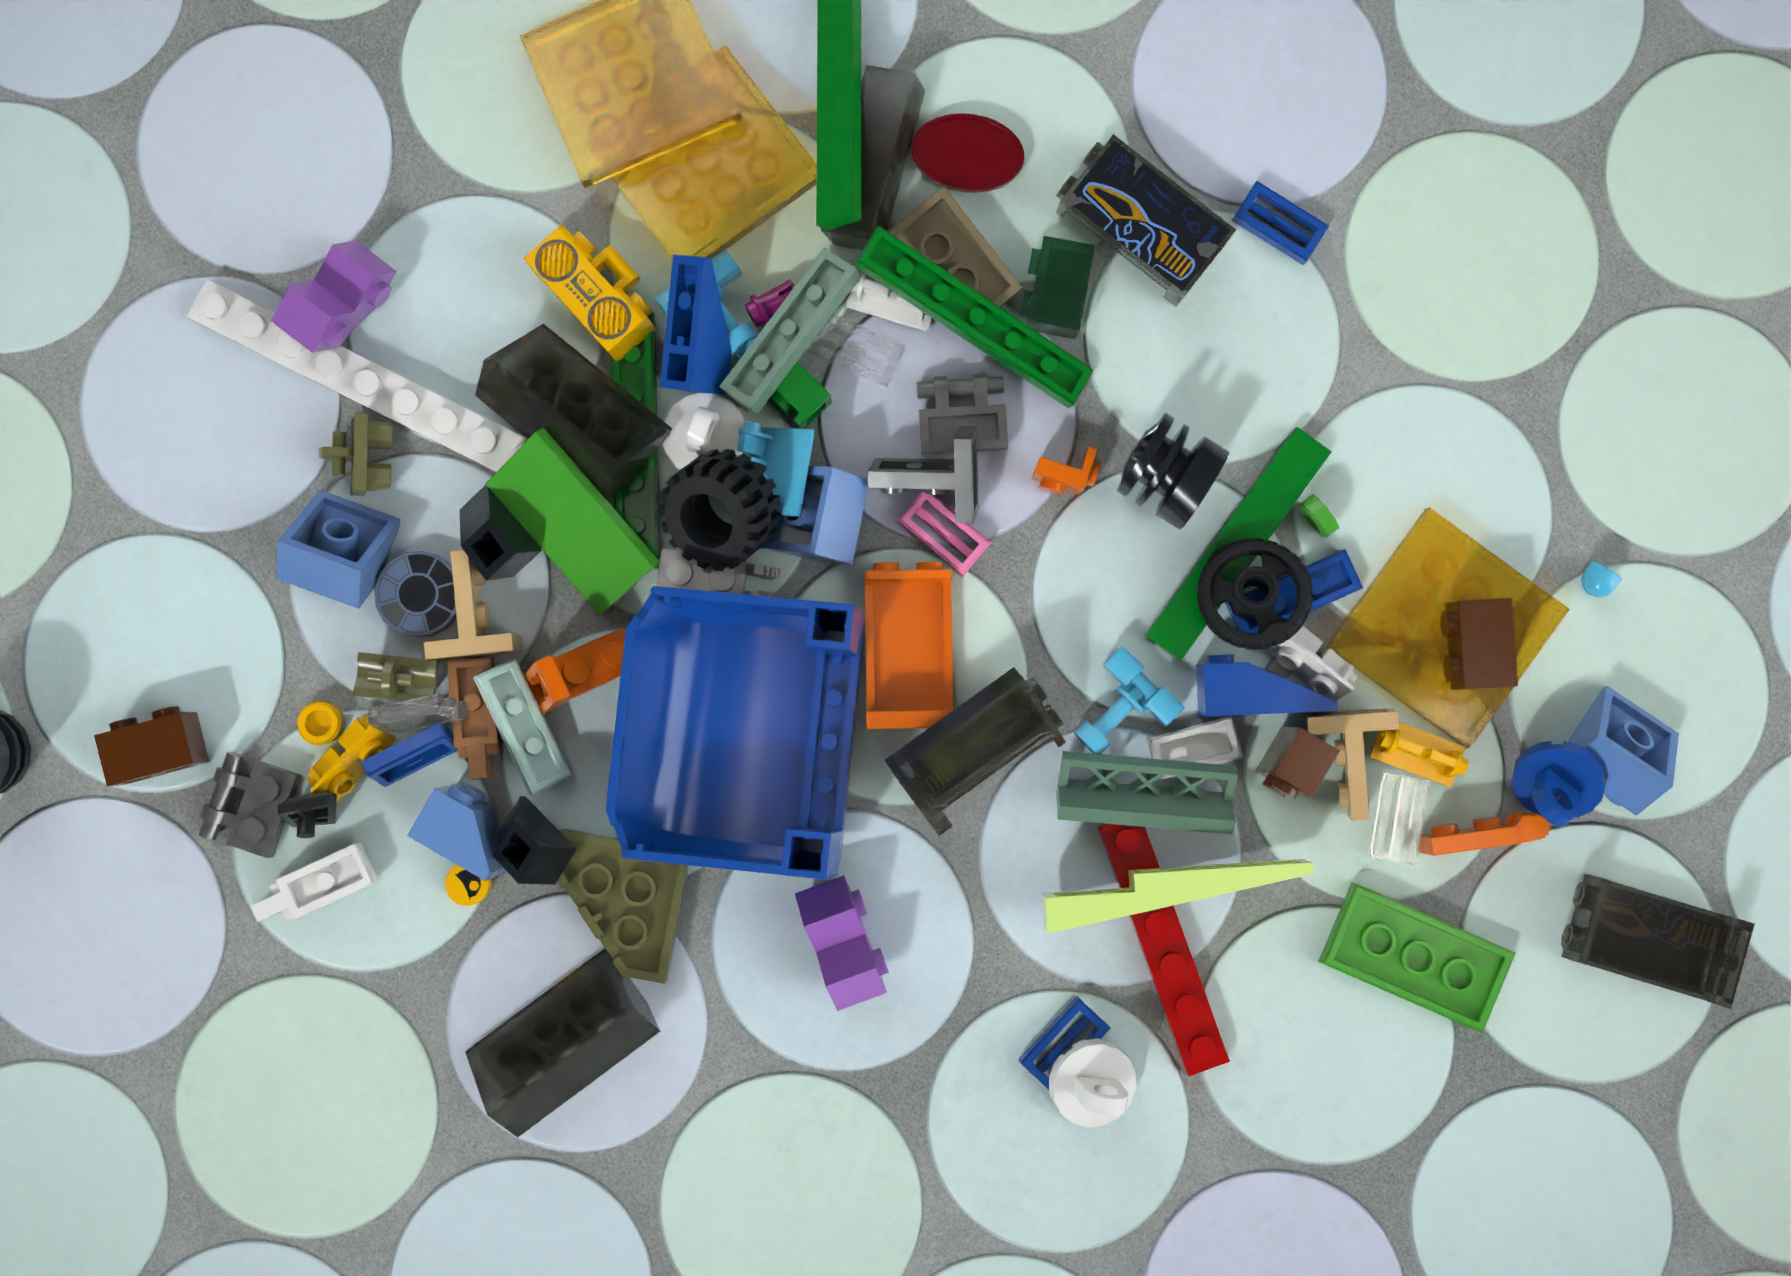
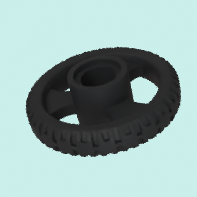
[1197,538,1313,650]

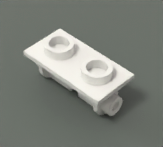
[846,268,932,332]
[1265,625,1358,701]

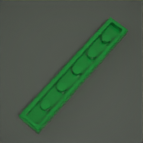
[816,0,861,231]
[853,225,1093,408]
[611,312,660,569]
[1144,427,1332,661]

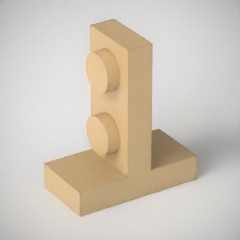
[424,550,522,661]
[1305,708,1399,821]

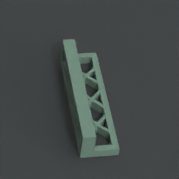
[719,247,862,414]
[1056,751,1238,834]

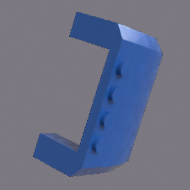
[606,586,864,880]

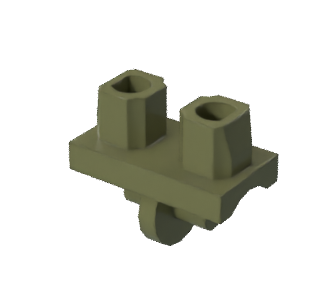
[319,412,392,496]
[353,652,440,705]

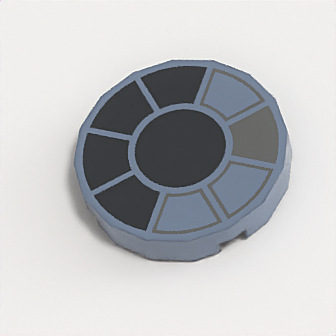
[374,551,456,637]

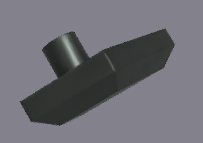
[277,790,337,838]

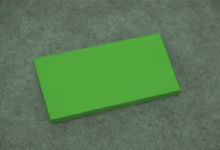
[485,428,660,616]
[1318,882,1516,1033]

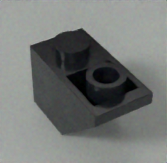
[459,485,542,581]
[493,796,577,884]

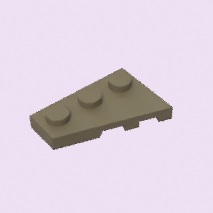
[888,186,1024,308]

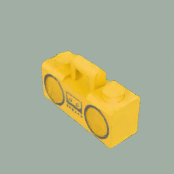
[523,225,655,362]

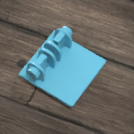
[736,422,815,517]

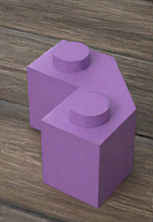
[271,240,397,353]
[795,875,889,1011]

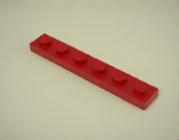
[1097,824,1230,1076]

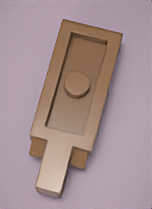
[447,657,501,780]

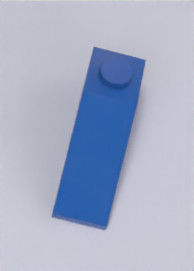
[659,254,732,395]
[1196,654,1338,717]

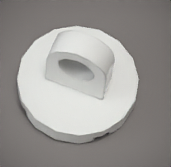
[661,393,745,470]
[1049,1038,1136,1128]

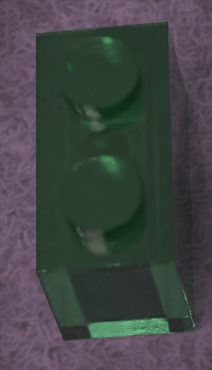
[1019,236,1095,339]

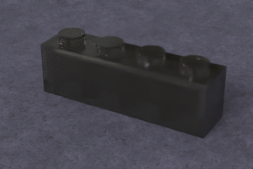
[821,65,926,250]

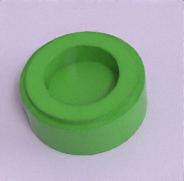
[1300,494,1340,538]

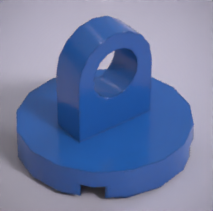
[1512,741,1606,827]

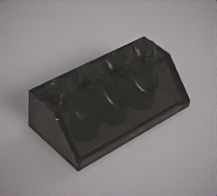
[475,324,672,500]
[465,948,661,1138]

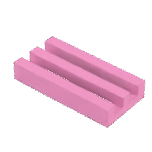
[898,490,991,577]

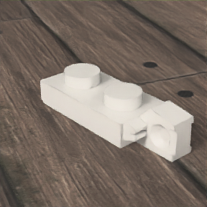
[250,842,379,922]

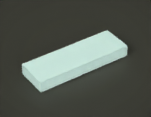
[473,658,572,795]

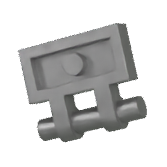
[917,373,1008,455]
[198,752,301,858]

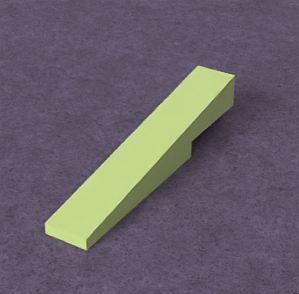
[1042,859,1314,934]

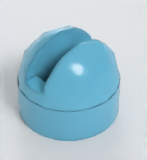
[1581,561,1622,597]

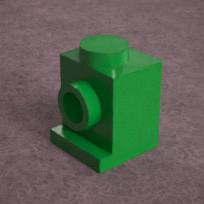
[771,361,832,429]

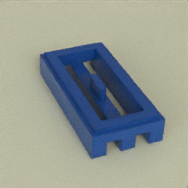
[1232,181,1329,265]
[361,722,458,787]
[1018,996,1111,1090]

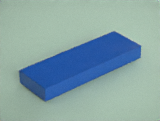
[1225,549,1363,633]

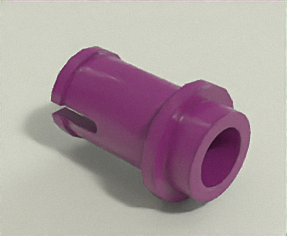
[744,279,794,327]

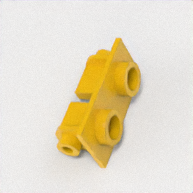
[306,714,397,803]
[1369,722,1469,787]

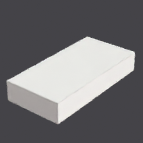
[1146,716,1243,780]

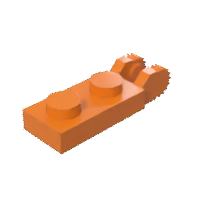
[1417,812,1551,856]

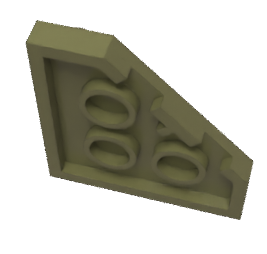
[558,829,689,984]

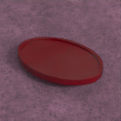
[912,113,1024,193]

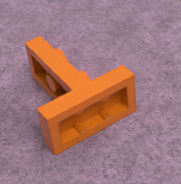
[524,627,626,716]

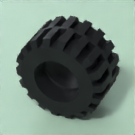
[658,449,781,571]

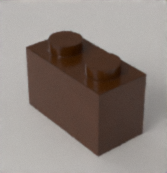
[1440,598,1518,690]
[94,706,209,787]
[1255,727,1340,799]

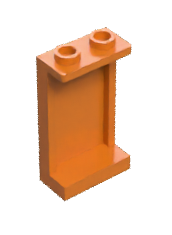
[864,562,954,729]

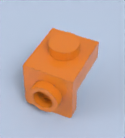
[1031,446,1101,495]

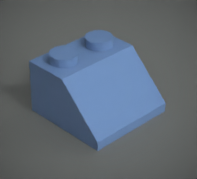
[761,466,868,565]
[277,490,400,609]
[1568,686,1679,816]
[407,782,506,881]

